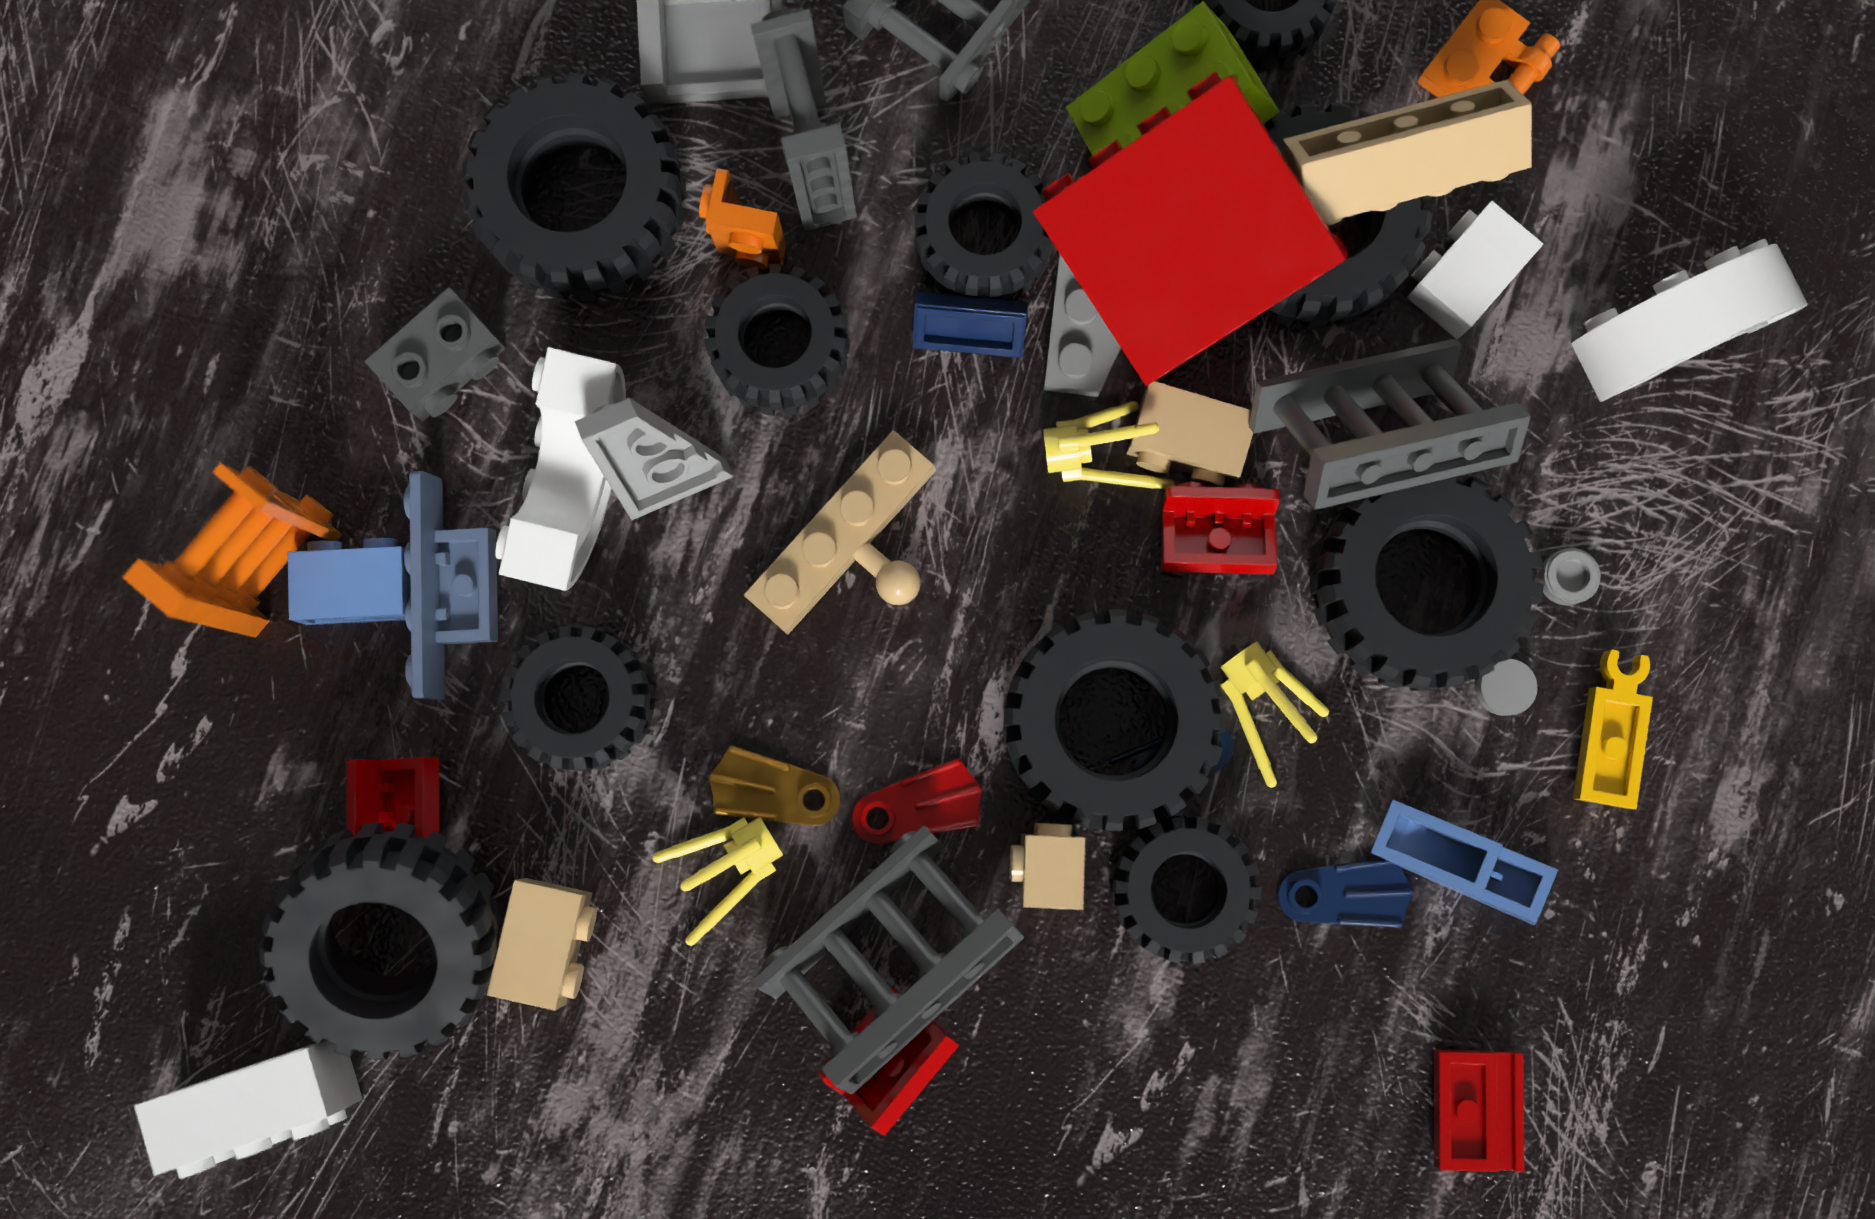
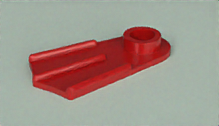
[852,758,983,844]

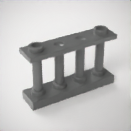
[843,0,1030,104]
[750,9,857,232]
[1249,339,1531,510]
[752,825,1025,1094]

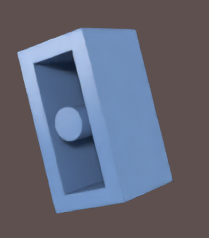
[288,538,411,625]

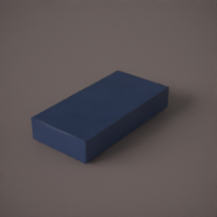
[912,292,1028,358]

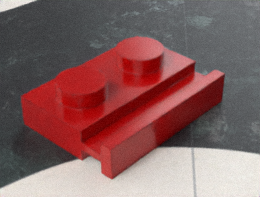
[1434,1049,1524,1172]

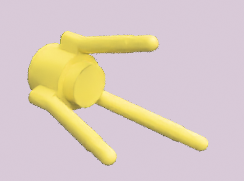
[1043,401,1176,490]
[1220,641,1329,788]
[652,817,783,946]

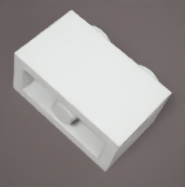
[1407,201,1543,340]

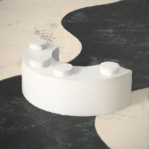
[1571,239,1808,402]
[495,347,626,591]

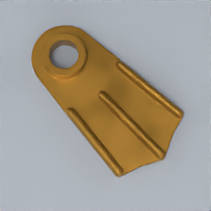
[708,745,840,826]

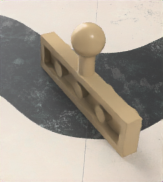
[744,430,936,635]

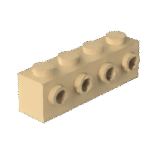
[1283,80,1531,226]

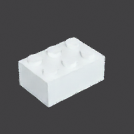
[134,1040,363,1179]

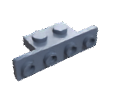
[404,471,498,700]

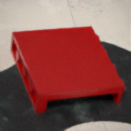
[1032,71,1349,386]

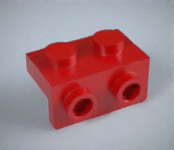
[1160,482,1280,575]
[346,757,439,839]
[819,987,959,1136]

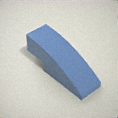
[1371,800,1558,925]

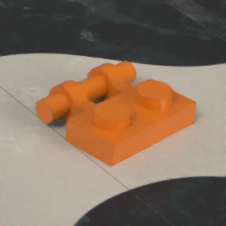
[1417,0,1561,98]

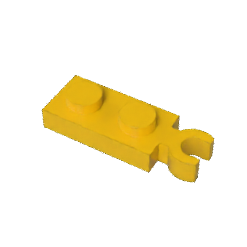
[1573,650,1653,809]

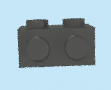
[364,287,506,421]

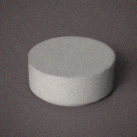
[1539,548,1601,606]
[1476,659,1537,716]

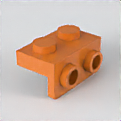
[699,168,787,269]

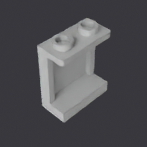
[637,0,784,105]

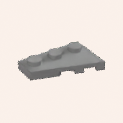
[1043,253,1121,397]
[574,398,734,520]

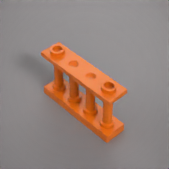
[123,463,342,638]

